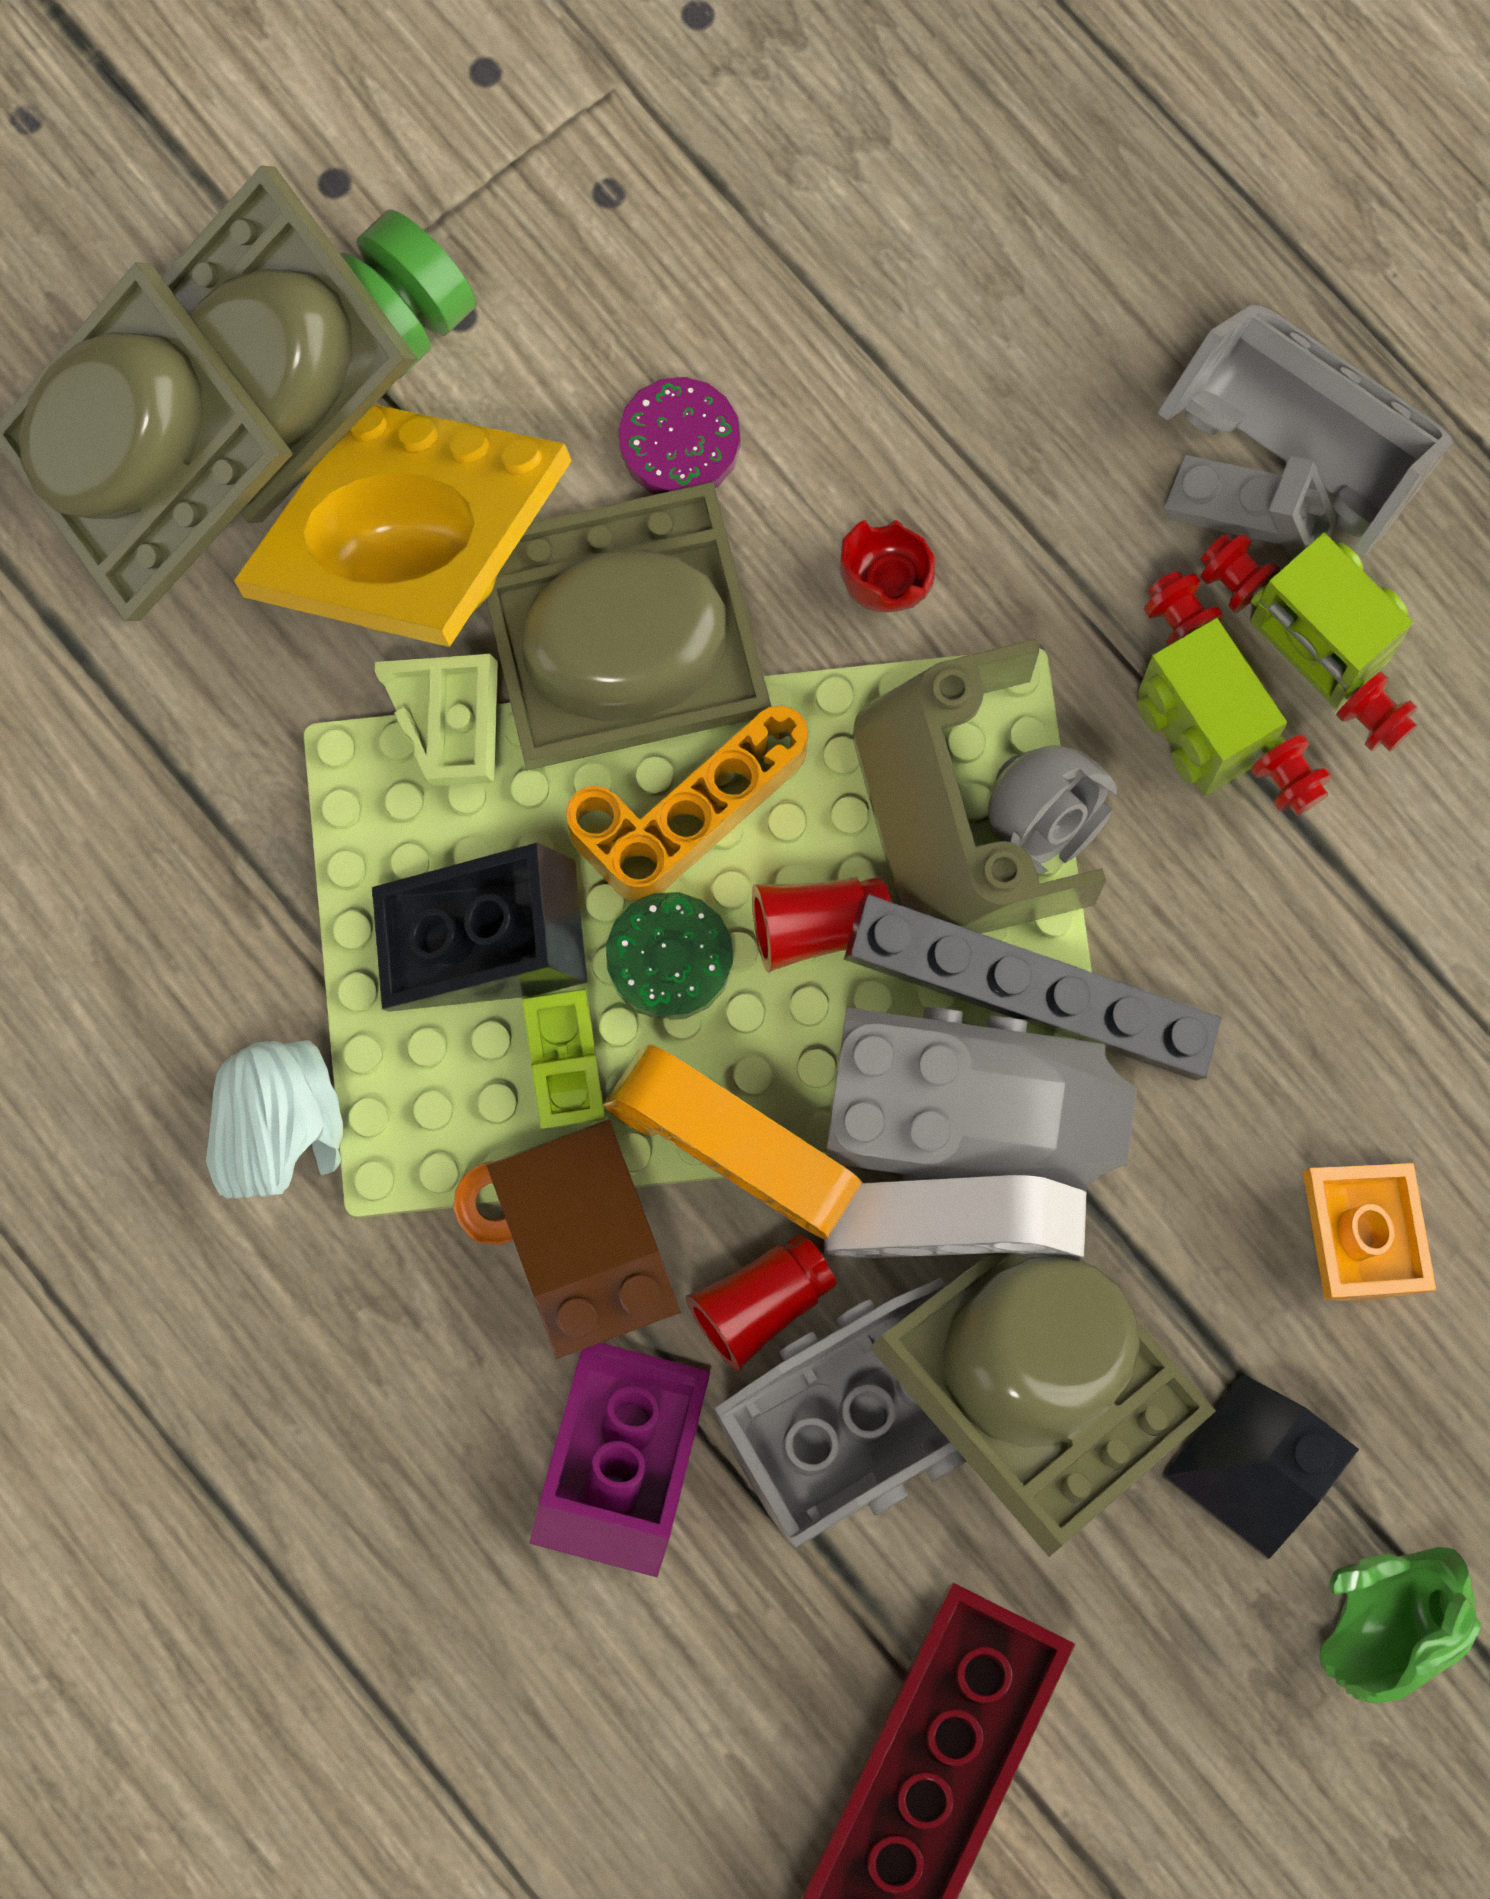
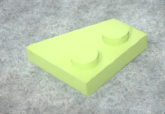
[374,654,498,786]

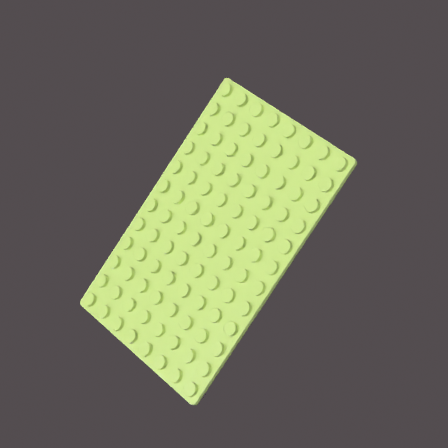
[304,648,1092,1218]

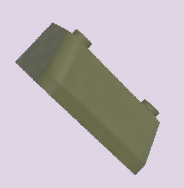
[853,639,1106,934]

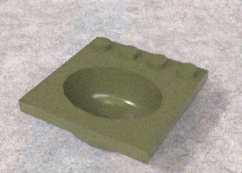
[161,165,418,523]
[0,262,293,621]
[486,482,772,771]
[870,1253,1216,1557]

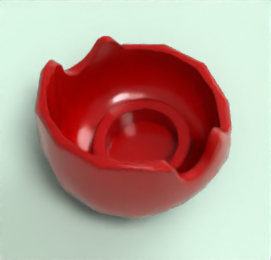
[840,520,935,613]

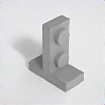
[1164,455,1337,561]

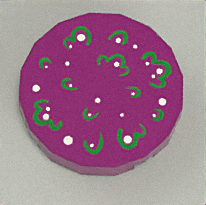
[618,377,741,495]

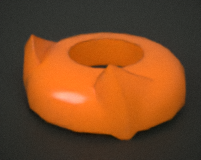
[453,1161,513,1245]

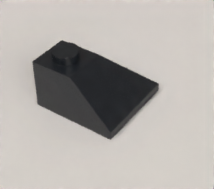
[1163,1373,1359,1560]

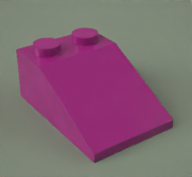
[529,1343,710,1578]

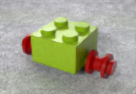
[1200,532,1418,752]
[1137,571,1332,815]

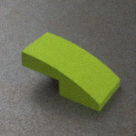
[522,988,605,1129]

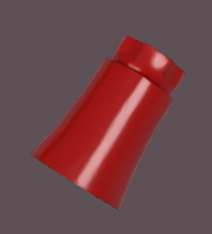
[752,877,891,973]
[686,1234,837,1372]

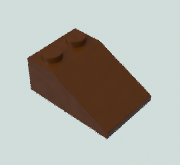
[486,1119,681,1359]

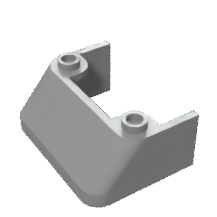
[1157,305,1453,557]

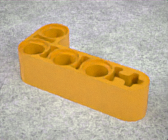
[566,705,808,903]
[603,1045,862,1240]

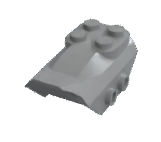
[826,1007,1137,1192]
[714,1278,967,1548]

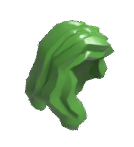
[1319,1546,1481,1704]

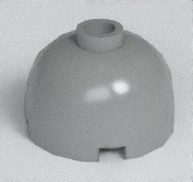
[988,745,1117,874]

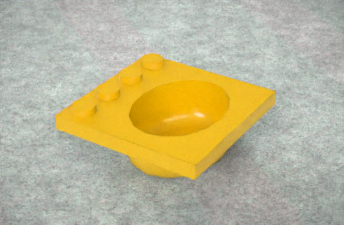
[234,404,572,647]

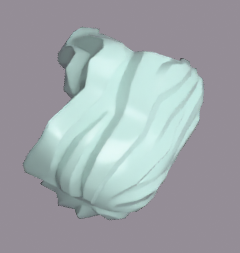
[206,1040,343,1198]

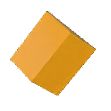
[1302,1163,1436,1302]

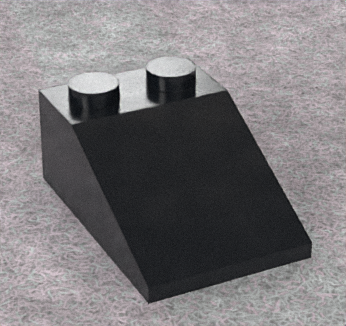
[372,843,588,1012]

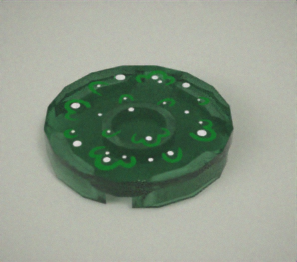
[606,892,733,1020]

